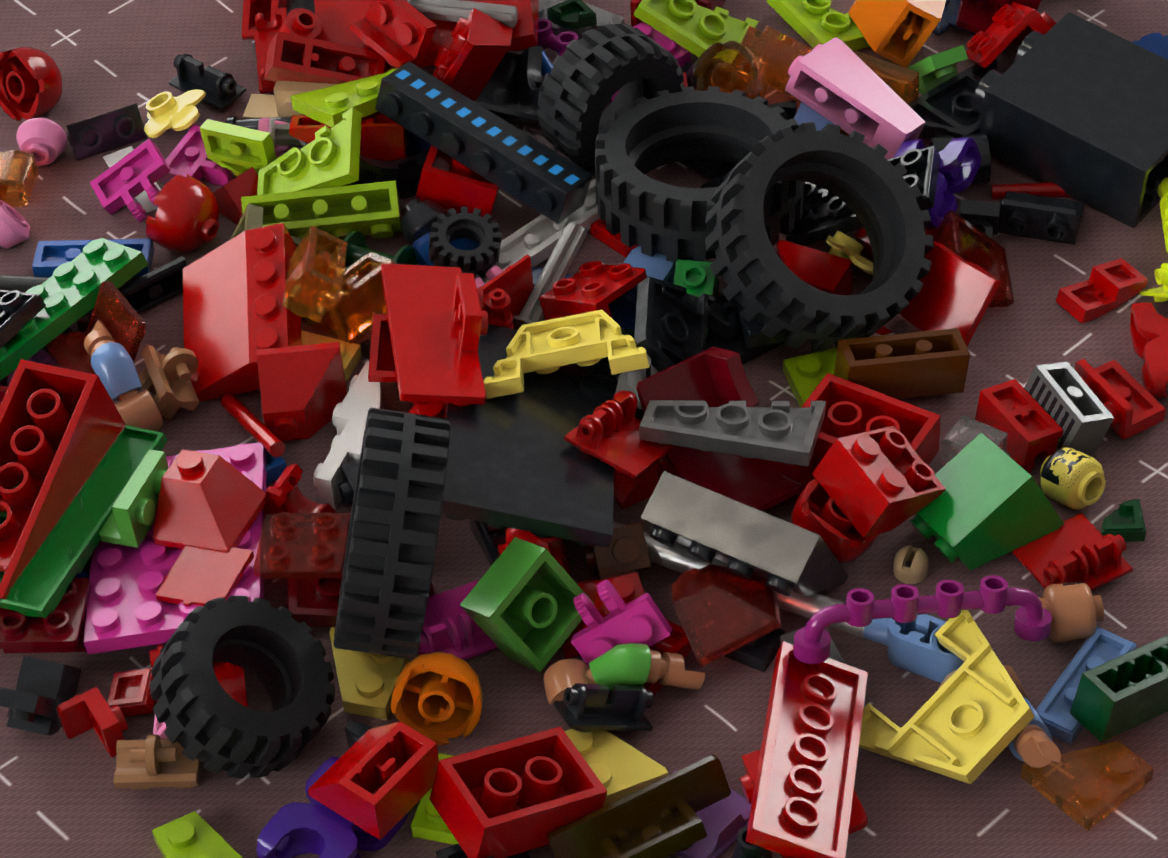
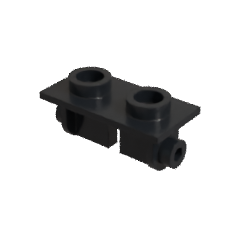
[169,53,246,110]
[66,103,147,161]
[553,683,653,733]

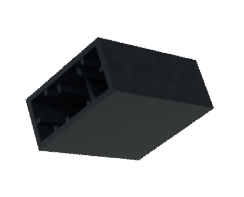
[972,12,1168,228]

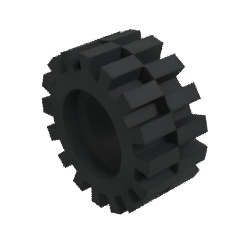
[429,207,501,279]

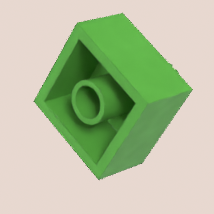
[460,537,594,673]

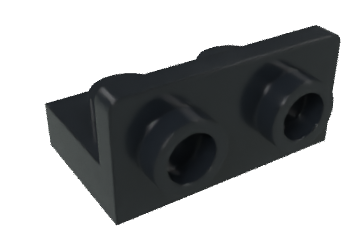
[998,191,1084,245]

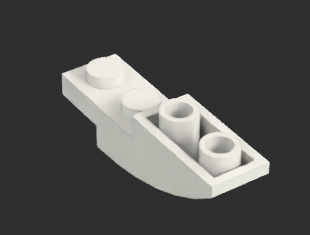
[313,360,384,510]

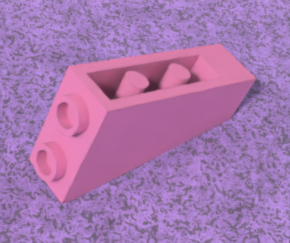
[785,37,925,160]

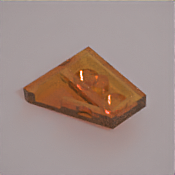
[1021,741,1154,831]

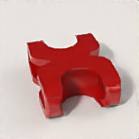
[1129,302,1168,398]

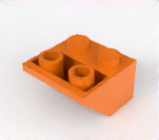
[848,0,946,68]

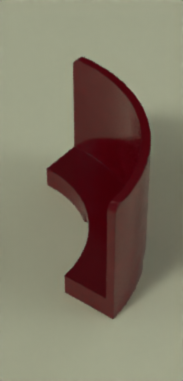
[636,347,815,512]

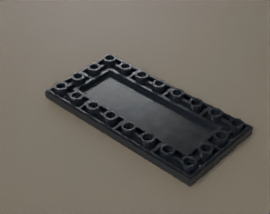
[442,324,616,548]

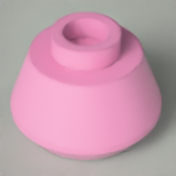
[16,118,67,166]
[0,200,30,249]

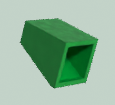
[910,432,1064,571]

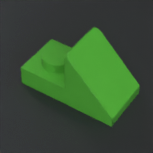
[903,45,968,95]

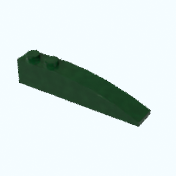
[1070,635,1168,742]

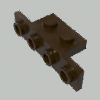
[547,754,731,858]

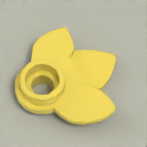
[144,89,206,138]
[826,231,873,276]

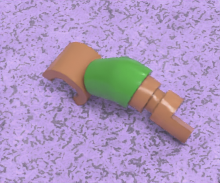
[544,643,705,704]

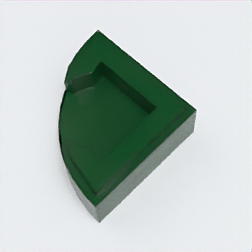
[547,0,597,28]
[1101,499,1146,542]

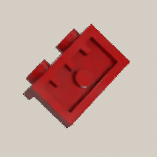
[349,0,437,68]

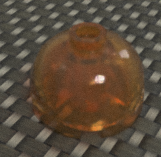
[693,41,769,100]

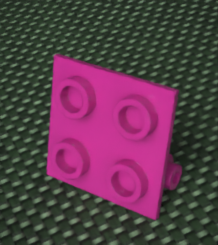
[417,580,498,660]

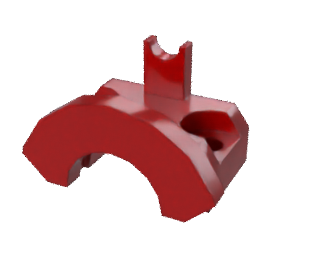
[263,463,336,548]

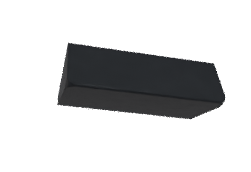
[111,256,187,322]

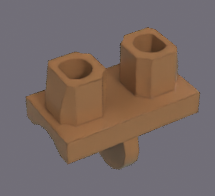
[139,344,200,419]
[113,734,200,790]

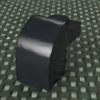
[0,656,82,735]

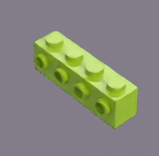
[241,180,402,243]

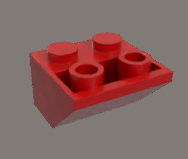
[433,8,513,101]
[812,426,946,538]
[308,721,439,840]

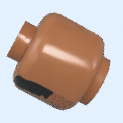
[1039,581,1104,643]

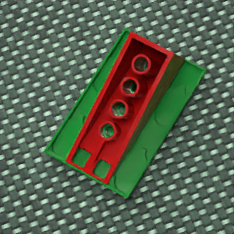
[0,359,168,618]

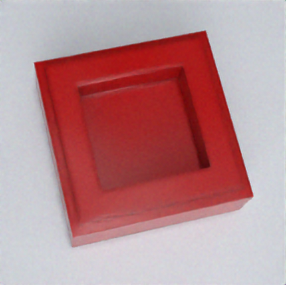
[107,667,155,717]

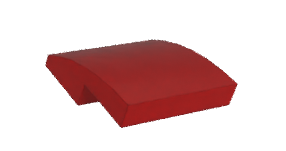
[899,241,1001,347]

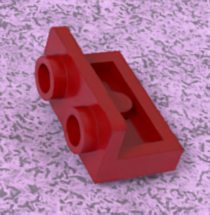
[1075,359,1166,440]

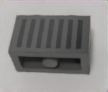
[1024,361,1114,456]

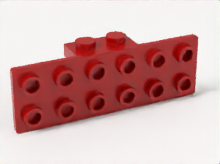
[380,263,488,406]

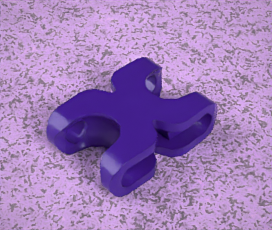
[893,137,981,228]
[257,756,409,858]

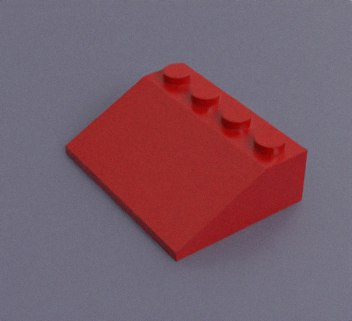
[183,223,302,402]

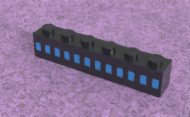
[375,62,592,224]

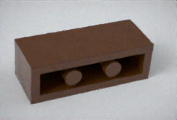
[834,328,970,399]

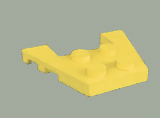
[483,309,649,399]
[859,610,1035,784]

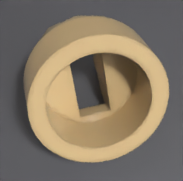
[893,546,929,584]

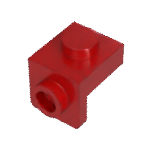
[56,686,128,758]

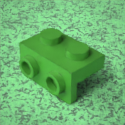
[99,449,169,548]

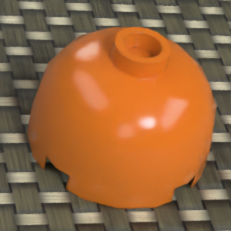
[391,652,483,746]

